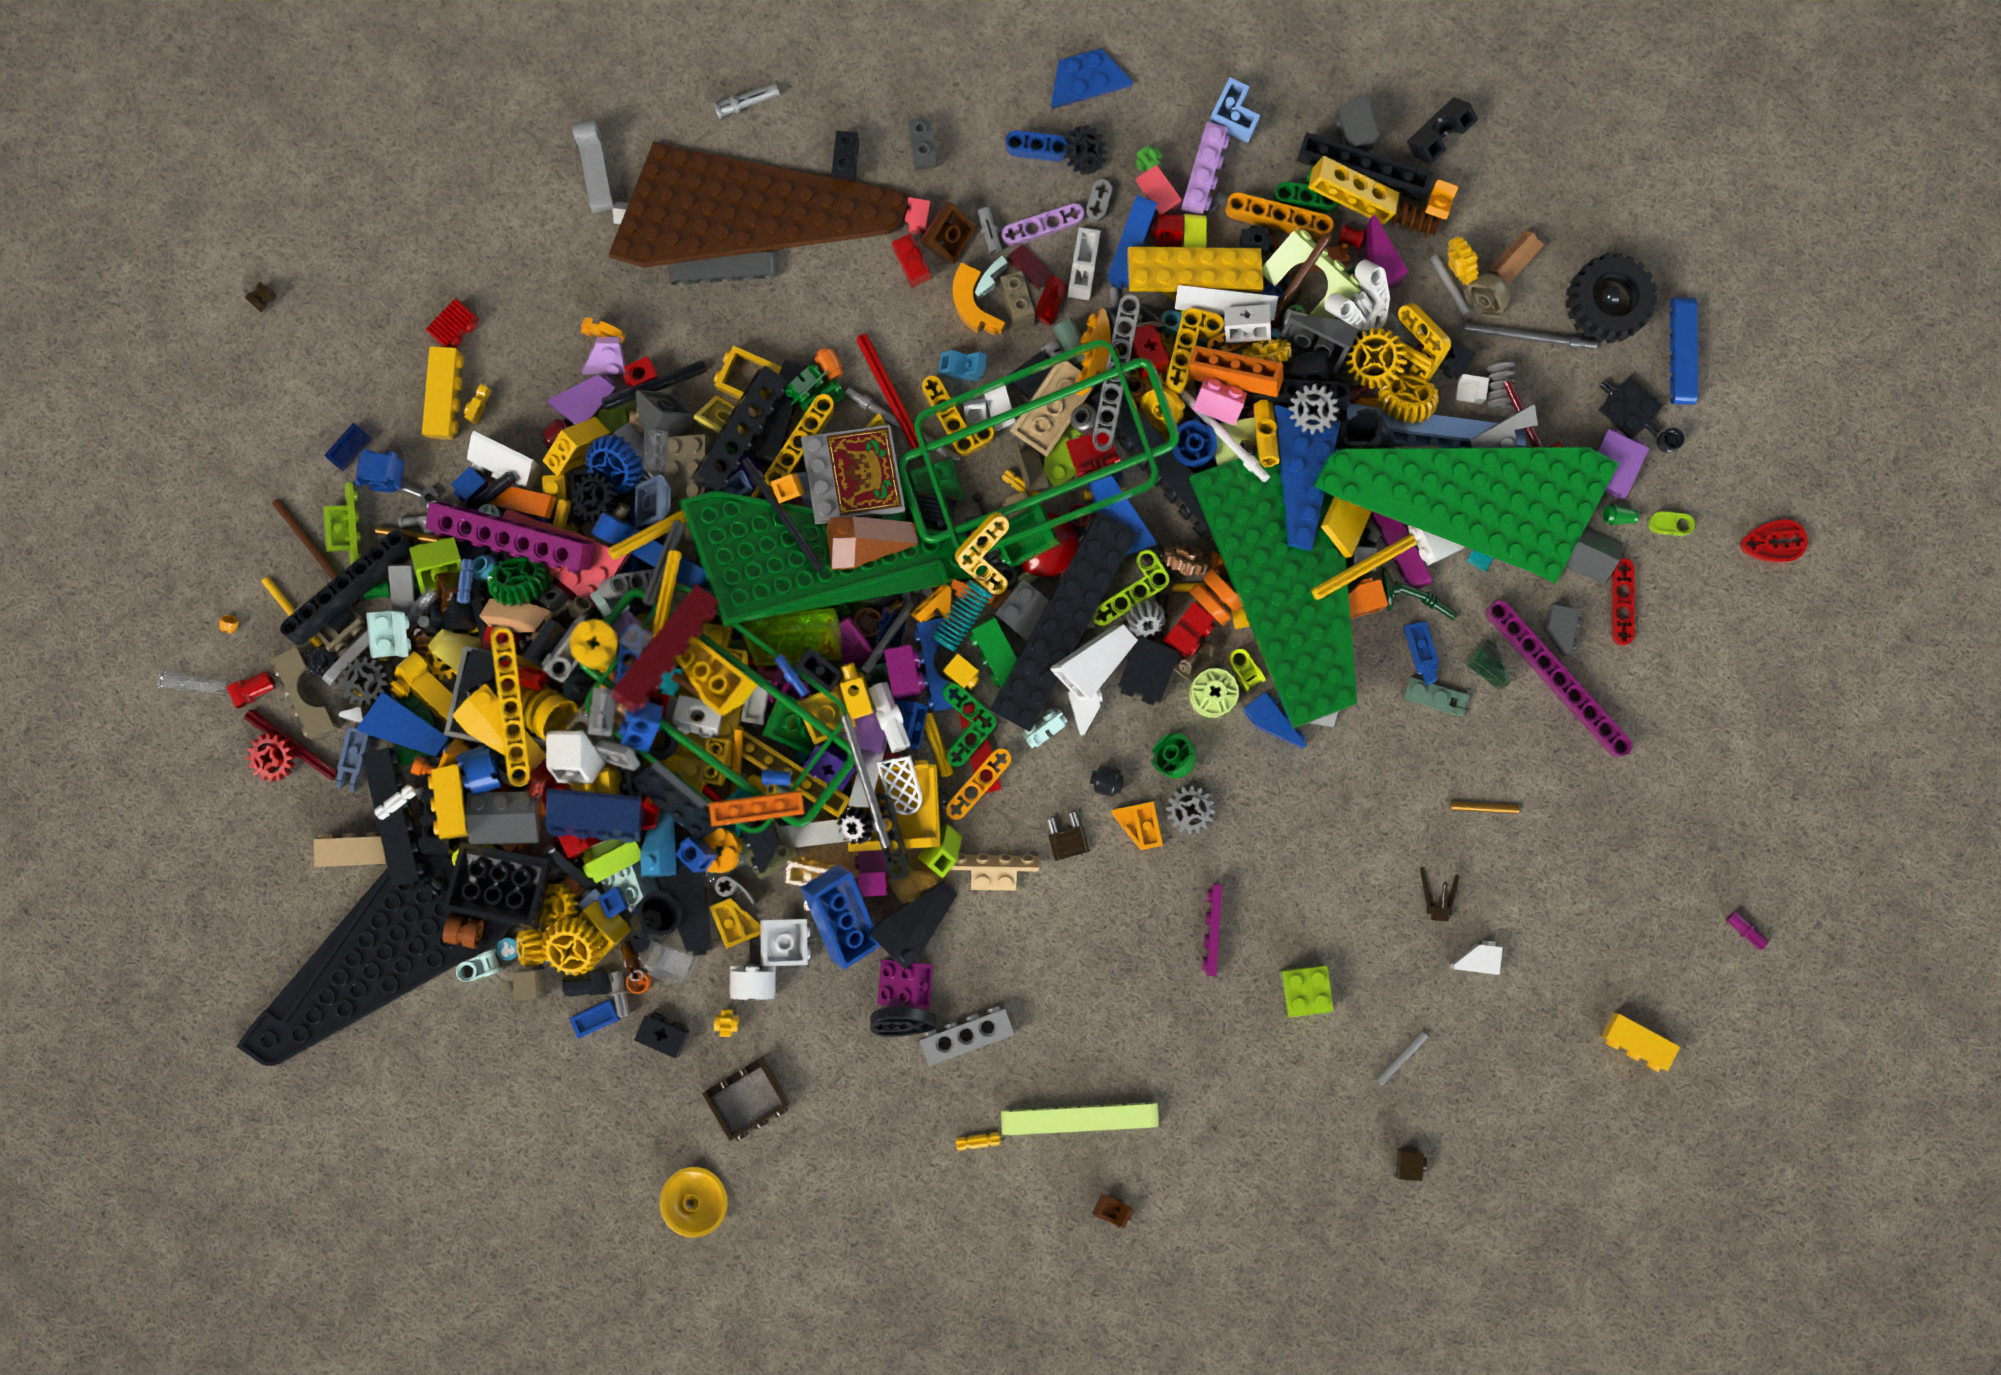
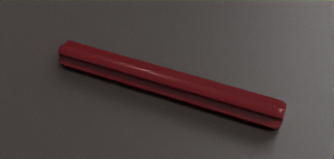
[244,709,338,781]

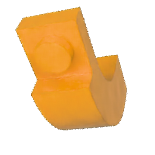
[953,262,1005,335]

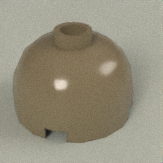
[1464,273,1511,318]

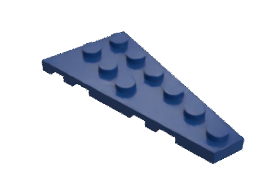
[1273,405,1340,551]

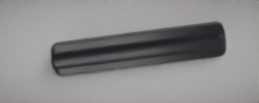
[464,472,516,511]

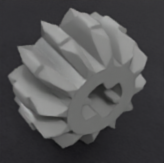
[1127,599,1166,638]

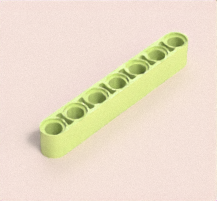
[1001,1102,1159,1135]

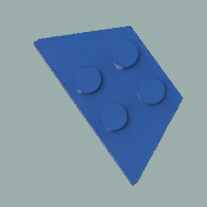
[1051,48,1133,109]

